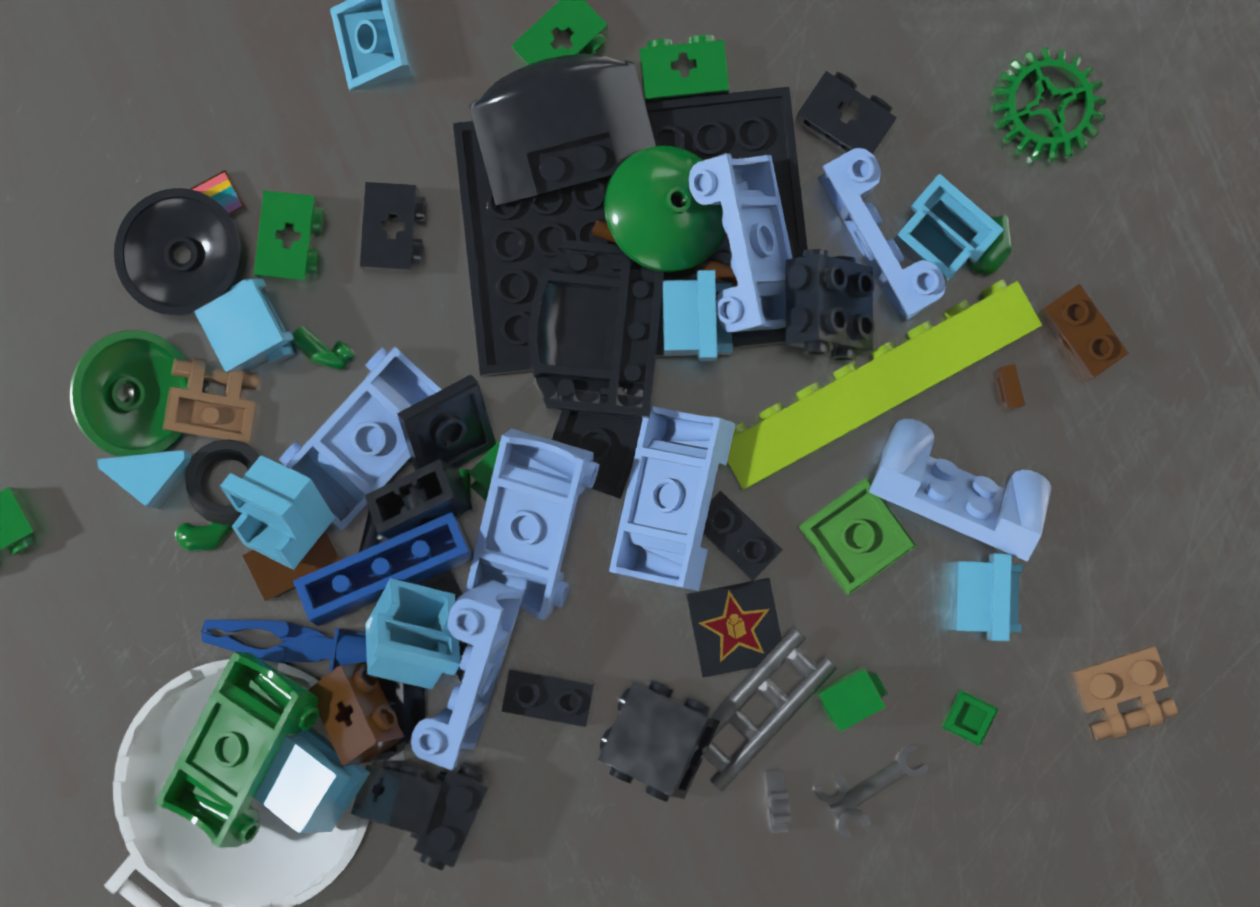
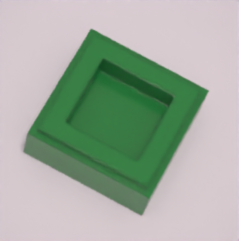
[941,689,999,747]

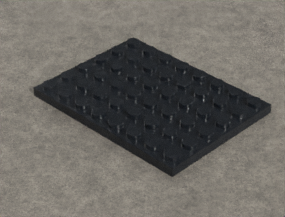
[453,87,808,376]

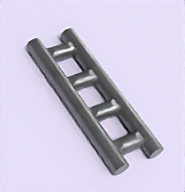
[704,627,838,792]

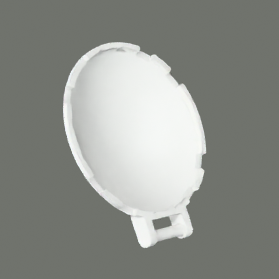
[104,659,372,907]

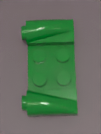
[155,652,319,848]

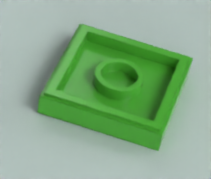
[798,477,917,596]

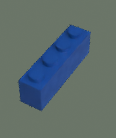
[293,512,473,626]

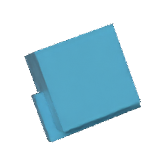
[894,173,1004,283]
[662,270,733,361]
[194,279,298,372]
[220,455,335,570]
[949,554,1023,641]
[365,578,461,690]
[254,727,370,833]

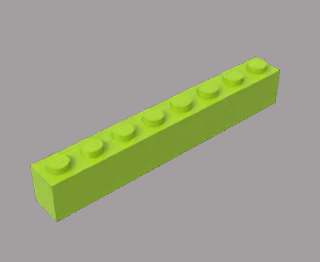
[727,280,1042,491]

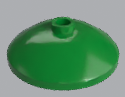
[604,146,726,273]
[70,330,188,457]

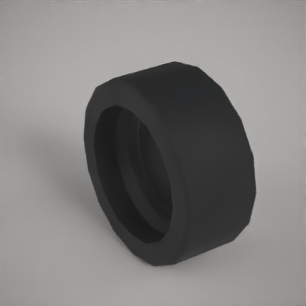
[185,439,259,525]

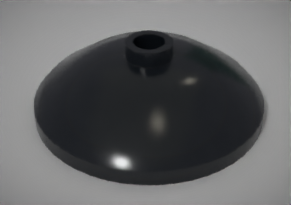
[114,188,242,316]

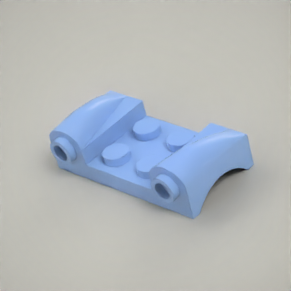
[818,148,945,324]
[689,154,793,332]
[278,346,441,531]
[609,405,736,591]
[869,419,1052,562]
[465,428,599,621]
[411,580,525,770]

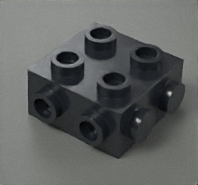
[785,249,875,361]
[598,679,720,802]
[410,762,492,871]

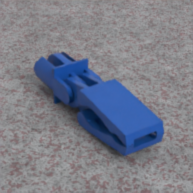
[201,619,367,671]

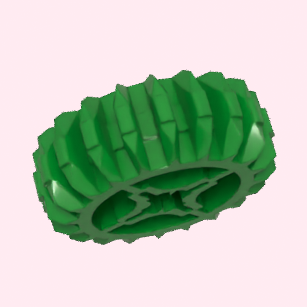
[991,47,1107,163]

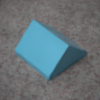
[330,0,413,90]
[97,450,194,509]

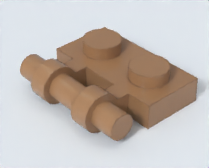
[163,357,259,444]
[1073,646,1178,741]

